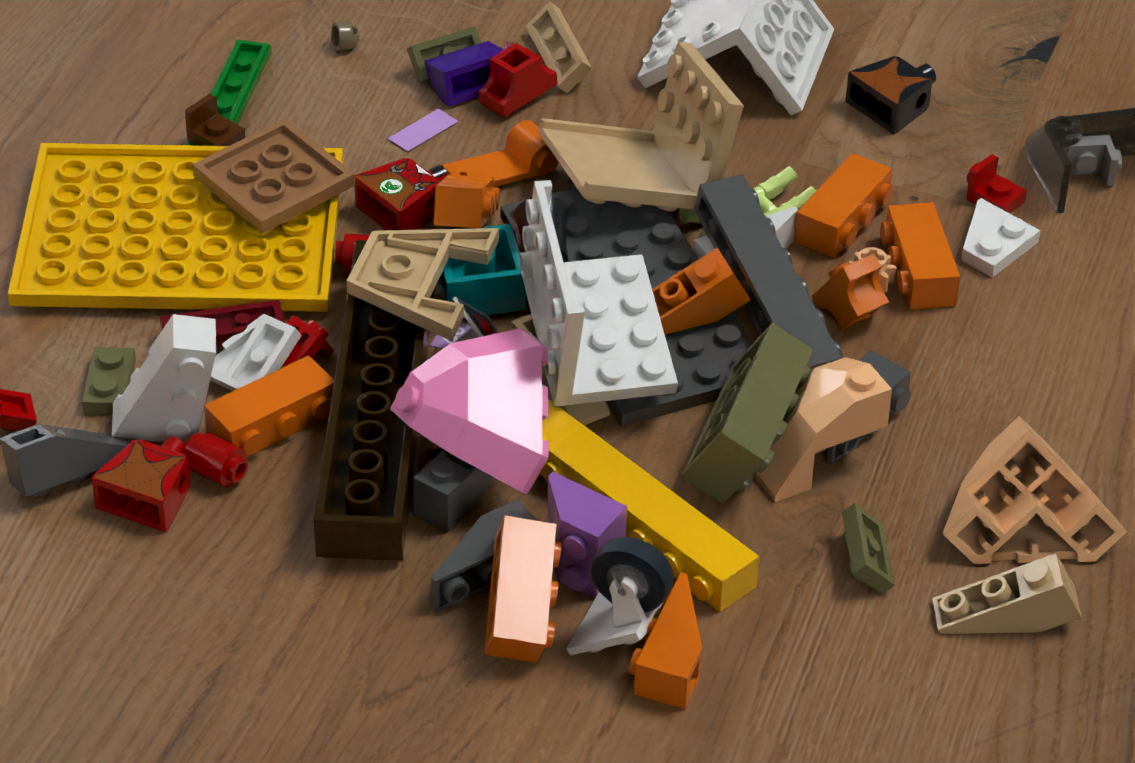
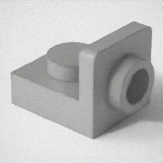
[1060,135,1122,186]

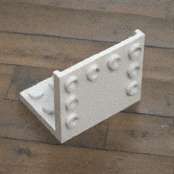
[637,0,834,115]
[519,180,678,407]

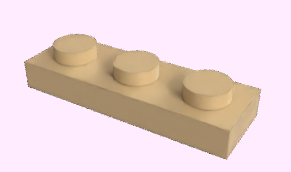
[526,1,592,93]

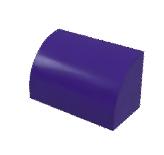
[424,41,503,106]

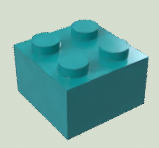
[437,224,526,318]

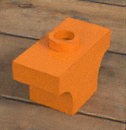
[811,253,889,330]

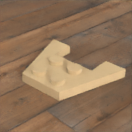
[347,228,499,341]

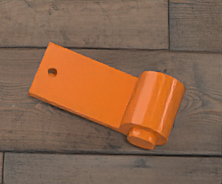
[442,120,559,187]

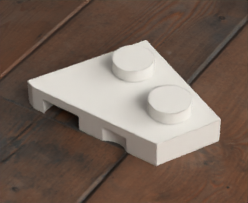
[961,198,1041,278]
[210,314,301,391]

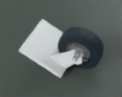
[566,537,674,655]

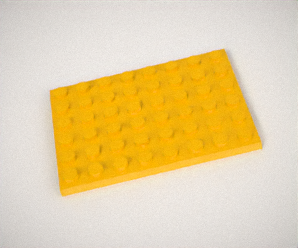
[7,143,344,312]

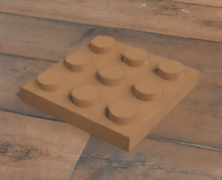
[192,118,355,234]

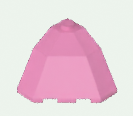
[390,328,549,494]

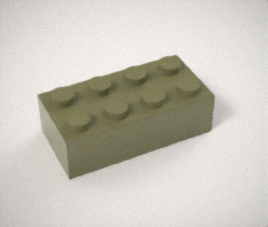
[681,322,813,504]

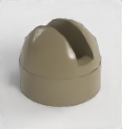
[331,22,359,51]

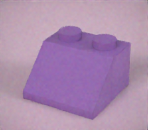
[547,472,627,599]

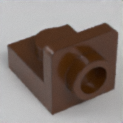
[185,94,245,146]

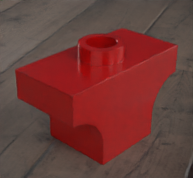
[478,43,557,118]

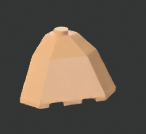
[754,357,892,502]
[943,416,1127,564]

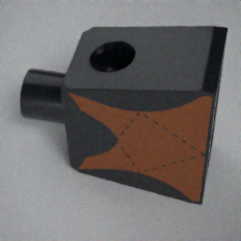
[845,56,936,135]

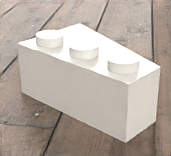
[112,314,216,445]

